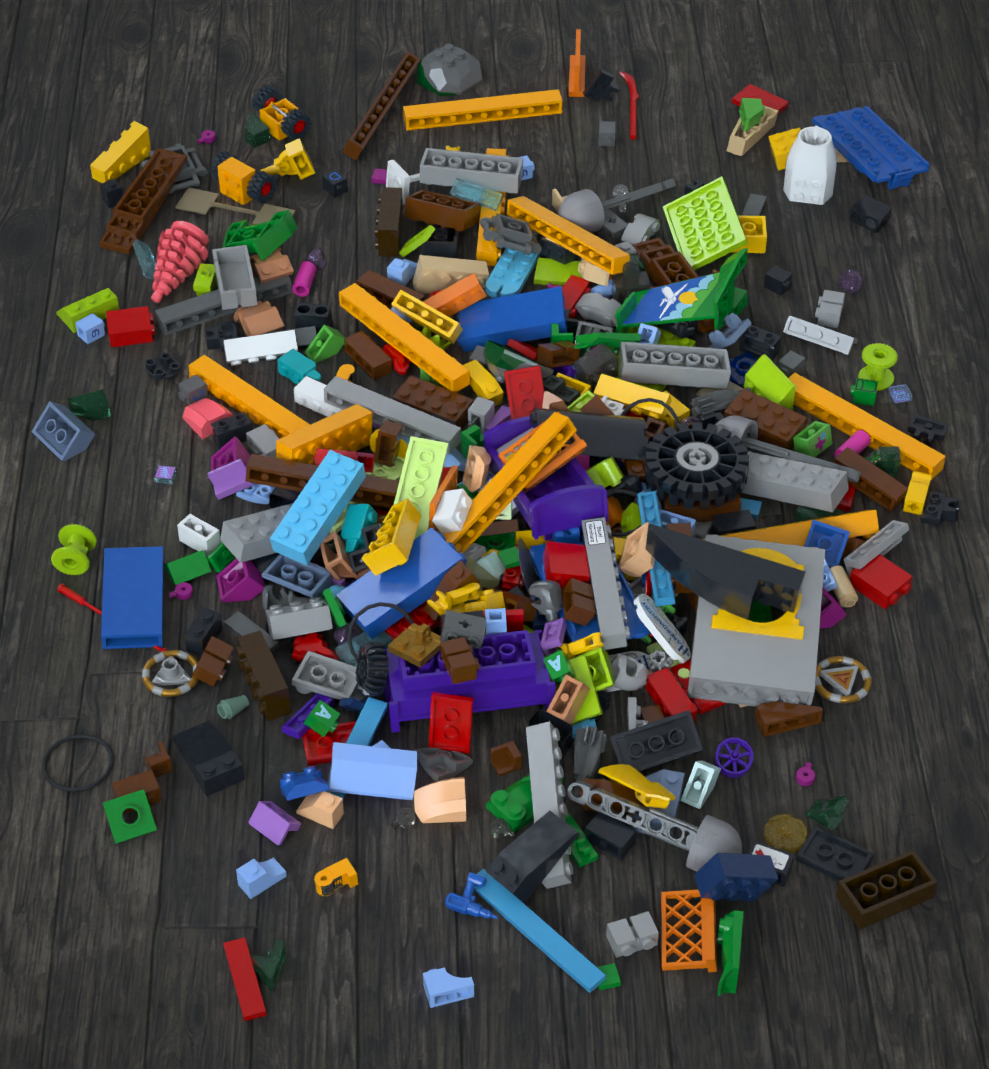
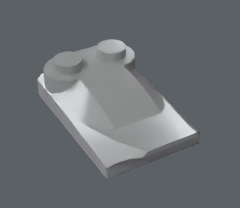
[292,651,366,701]

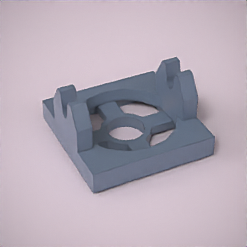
[708,313,751,349]

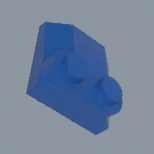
[804,520,850,567]
[280,766,329,801]

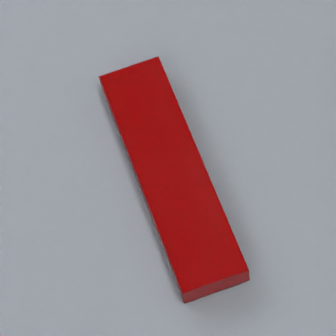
[223,937,266,1021]

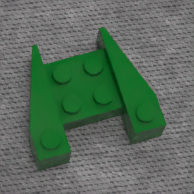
[222,210,297,261]

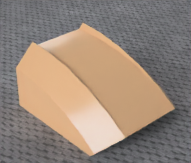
[463,445,491,492]
[619,522,655,577]
[414,777,466,823]

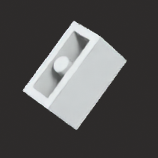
[432,489,472,533]
[177,514,221,557]

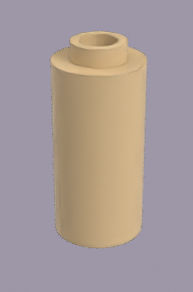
[830,566,858,607]

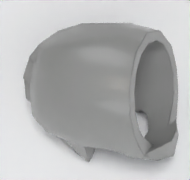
[611,653,648,691]

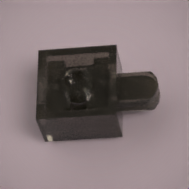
[611,261,650,305]

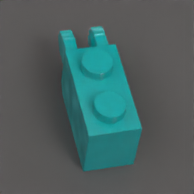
[278,349,321,384]
[341,504,378,554]

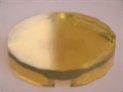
[764,814,807,853]

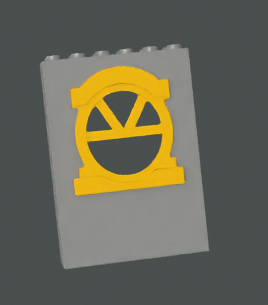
[687,535,825,707]

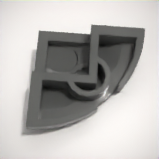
[415,748,473,782]

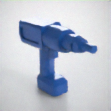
[445,872,498,920]

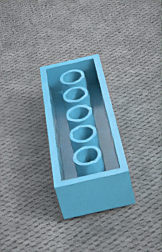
[270,450,366,566]

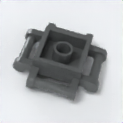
[141,143,208,195]
[480,214,542,256]

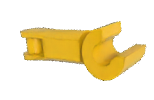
[427,583,480,615]
[559,632,604,659]

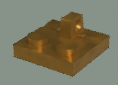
[388,623,441,668]

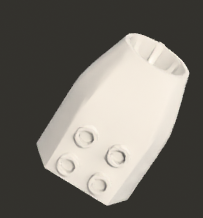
[783,126,837,205]

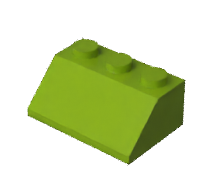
[57,288,119,333]
[744,354,796,411]
[569,647,614,692]

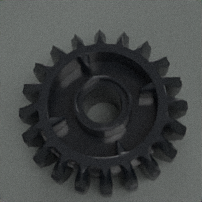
[355,641,389,697]

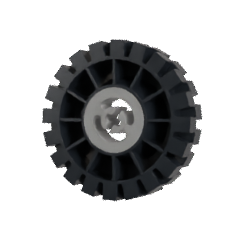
[645,422,749,510]

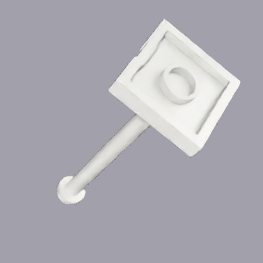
[386,160,420,205]

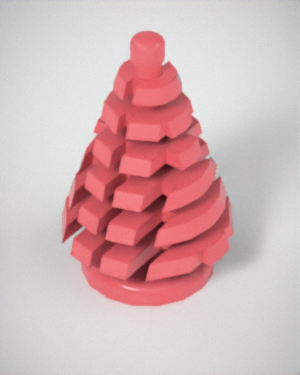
[151,221,209,303]

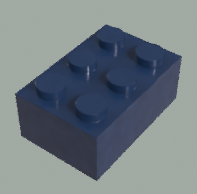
[694,852,778,902]

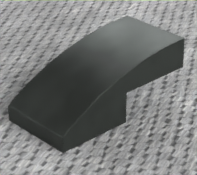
[543,374,581,407]

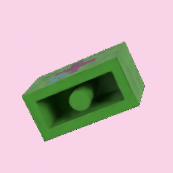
[793,421,833,457]

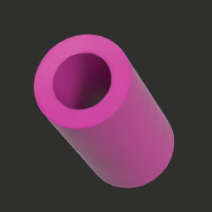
[292,261,317,297]
[834,430,871,457]

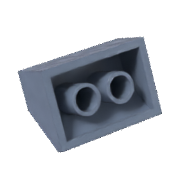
[31,401,95,461]
[262,554,333,600]
[631,769,685,835]

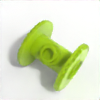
[858,343,898,391]
[51,524,97,576]

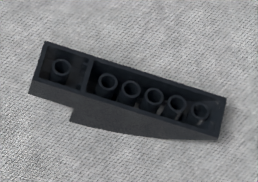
[645,524,806,620]

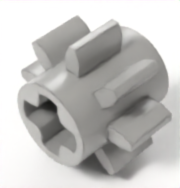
[647,649,673,673]

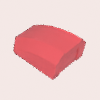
[183,398,233,439]

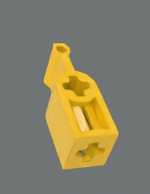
[903,471,932,515]

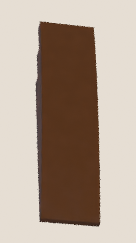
[99,148,187,255]
[632,238,728,334]

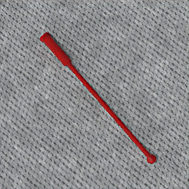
[57,583,167,652]

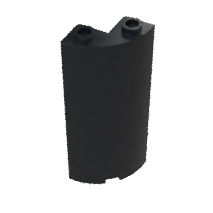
[530,408,648,460]

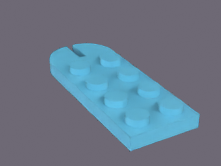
[485,248,540,299]

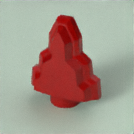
[381,344,411,376]
[291,632,339,662]

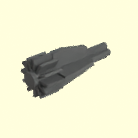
[690,387,753,422]
[573,726,607,796]

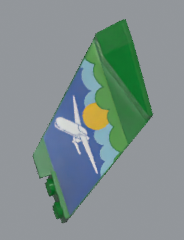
[615,248,747,333]

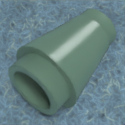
[217,695,249,719]

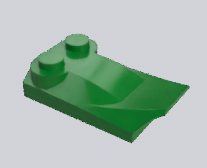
[574,333,641,354]
[486,773,564,834]
[717,910,744,996]

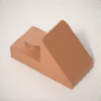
[542,391,569,411]

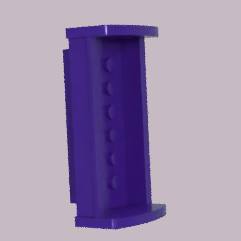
[484,416,608,541]
[384,630,555,733]

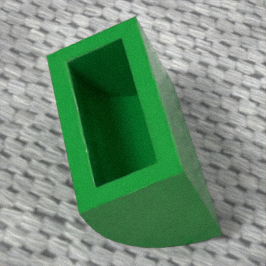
[164,550,211,585]

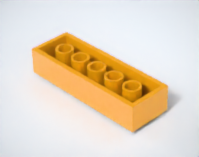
[276,404,373,465]

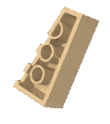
[727,105,779,156]
[412,255,489,294]

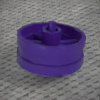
[715,738,753,778]

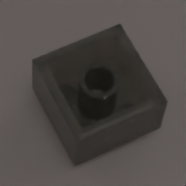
[574,342,618,394]

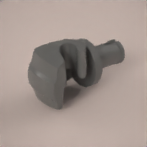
[529,580,563,623]
[262,585,311,611]

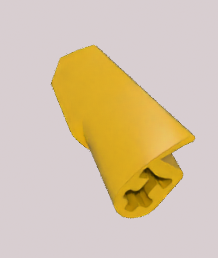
[598,764,676,809]

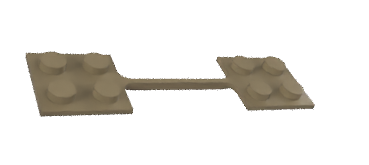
[175,188,295,225]

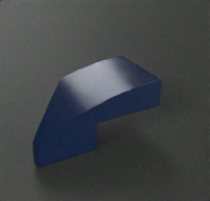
[338,697,367,713]

